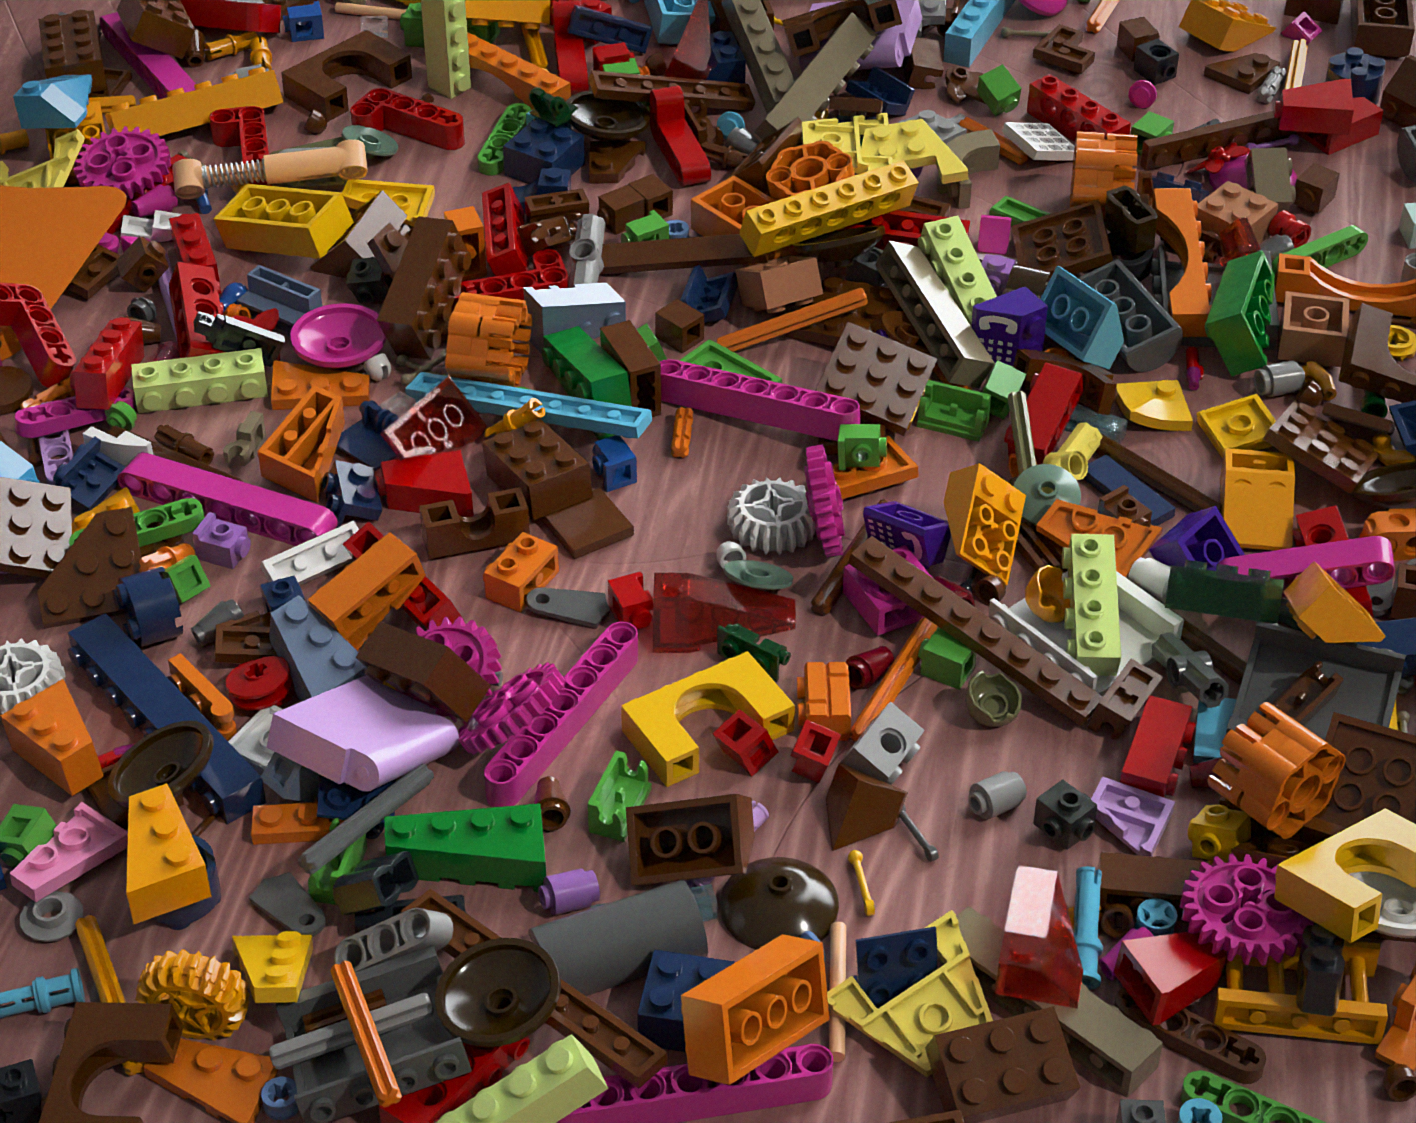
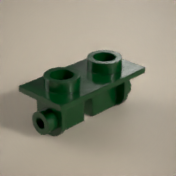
[529,87,578,127]
[717,623,791,682]

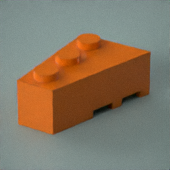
[257,385,345,503]
[307,532,426,651]
[0,679,104,796]

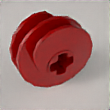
[226,656,294,710]

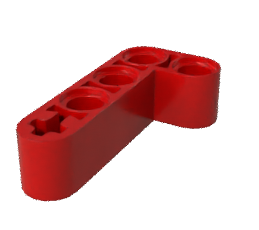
[180,0,281,33]
[552,0,589,94]
[649,85,711,186]
[350,88,465,150]
[209,106,272,186]
[451,249,568,314]
[0,283,76,388]

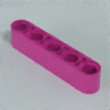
[1216,536,1395,604]

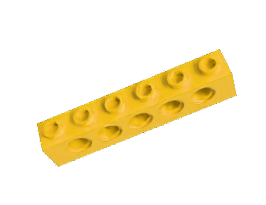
[739,160,919,257]

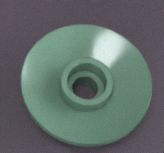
[341,125,398,159]
[1014,464,1081,526]
[724,560,793,596]

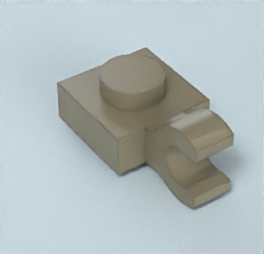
[223,411,267,466]

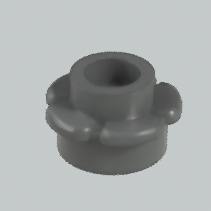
[127,297,157,322]

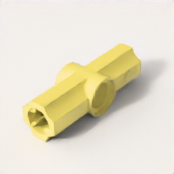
[1042,422,1102,494]

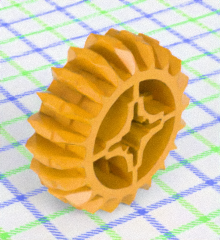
[135,949,250,1041]

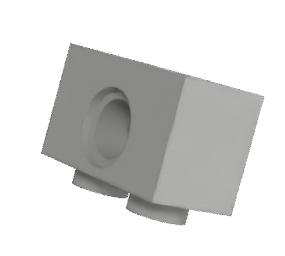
[840,701,925,785]

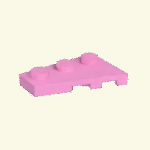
[10,802,128,902]

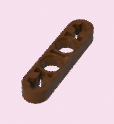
[1114,987,1266,1084]

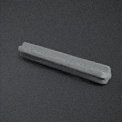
[269,993,434,1070]

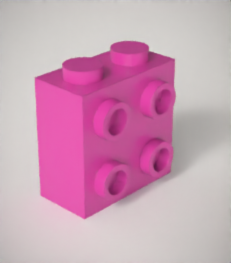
[843,545,933,636]

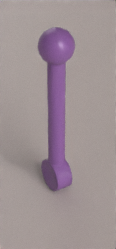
[1245,134,1299,150]

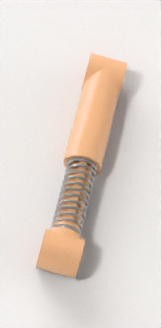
[172,140,368,199]

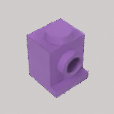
[981,254,1016,297]
[192,512,251,569]

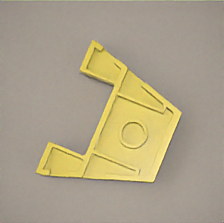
[801,113,893,174]
[856,119,969,184]
[0,129,85,188]
[827,910,993,1077]

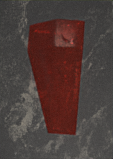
[664,0,712,80]
[380,376,488,461]
[653,572,796,653]
[995,865,1083,1009]

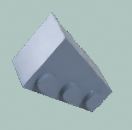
[523,283,626,354]
[269,595,368,701]

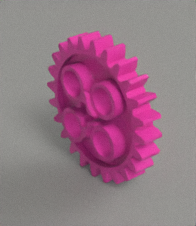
[73,126,171,199]
[804,444,845,558]
[395,617,502,723]
[458,662,565,755]
[1180,854,1314,966]

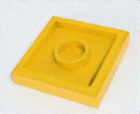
[1196,393,1276,459]

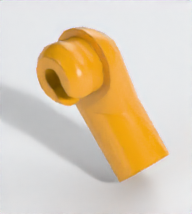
[1301,361,1337,401]
[1372,434,1416,466]

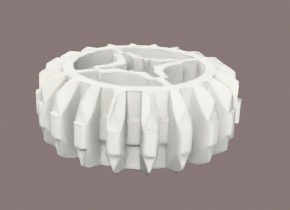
[727,477,816,555]
[0,638,66,721]

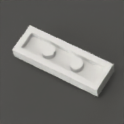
[260,521,359,586]

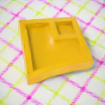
[1116,380,1193,431]

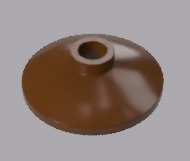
[881,311,930,353]

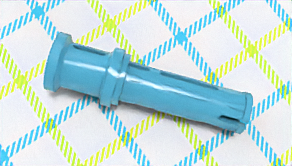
[1065,866,1103,990]
[0,968,86,1019]

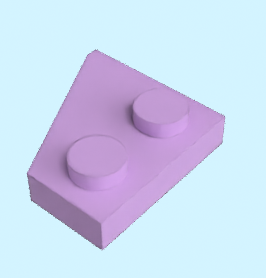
[1091,777,1175,856]

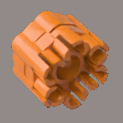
[1069,131,1137,217]
[766,141,855,233]
[445,292,533,387]
[1208,702,1346,839]

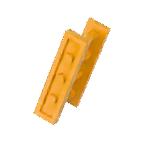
[1213,940,1388,1045]

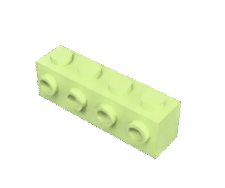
[421,0,471,99]
[918,215,997,326]
[131,348,268,414]
[1062,534,1121,676]
[435,1034,609,1123]

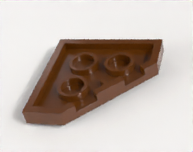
[37,507,142,629]

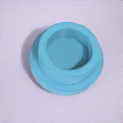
[717,111,745,139]

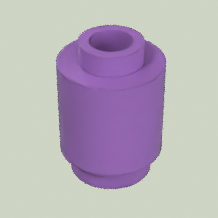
[538,868,600,915]

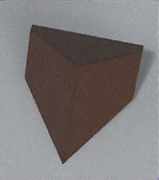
[826,763,908,851]

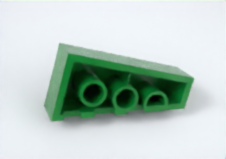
[1205,250,1275,376]
[541,326,632,440]
[384,803,547,892]

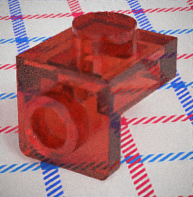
[1219,217,1261,266]

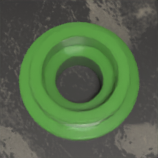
[105,401,137,431]

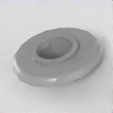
[20,891,83,942]

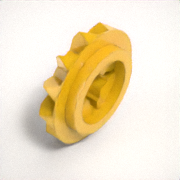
[1388,325,1416,362]

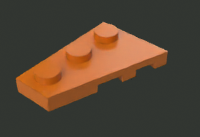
[271,360,370,410]
[832,435,919,501]
[1036,499,1163,578]
[143,1038,278,1123]

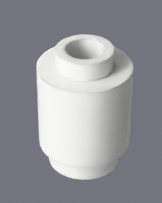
[1128,557,1183,603]

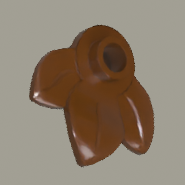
[945,66,986,104]

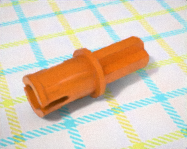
[139,543,195,572]

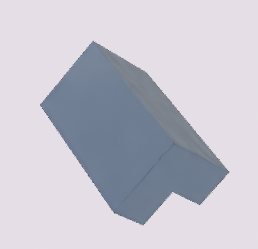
[237,265,322,337]

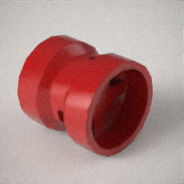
[1268,210,1311,248]

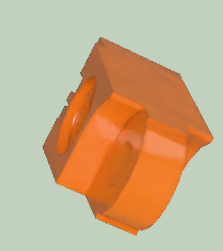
[1359,508,1416,561]

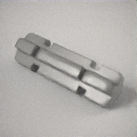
[1256,66,1286,104]

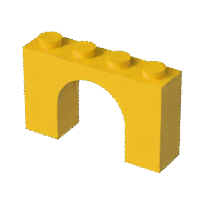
[621,651,795,787]
[1274,808,1416,943]

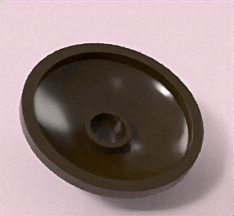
[566,91,650,142]
[793,225,885,268]
[1352,461,1416,510]
[107,721,214,808]
[720,857,839,950]
[435,938,561,1047]

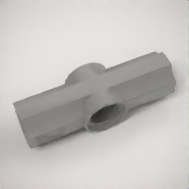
[568,213,605,288]

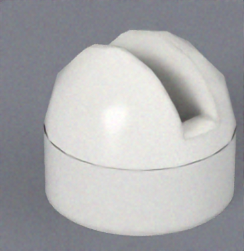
[363,353,391,381]
[716,541,746,569]

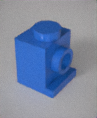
[283,1,325,42]
[592,435,637,492]

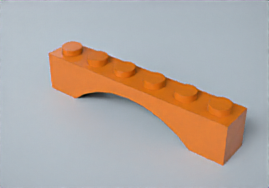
[467,32,571,110]
[1151,188,1212,337]
[1274,253,1416,318]

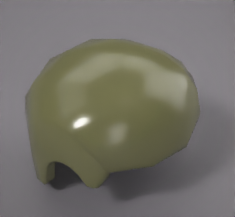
[965,671,1022,727]

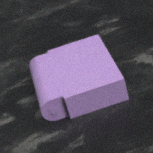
[799,0,922,72]
[267,676,459,791]

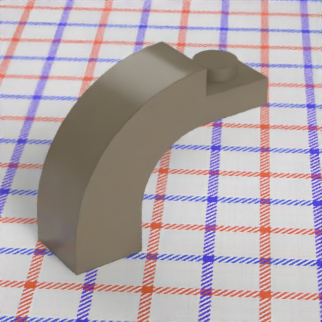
[937,129,1000,209]

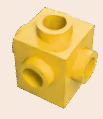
[1188,805,1251,863]

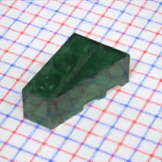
[1165,560,1284,623]

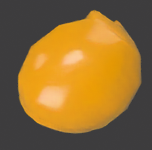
[1025,565,1070,623]

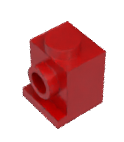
[592,42,636,71]
[608,571,654,629]
[712,709,779,777]
[790,719,841,783]

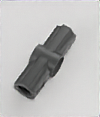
[1152,632,1229,708]

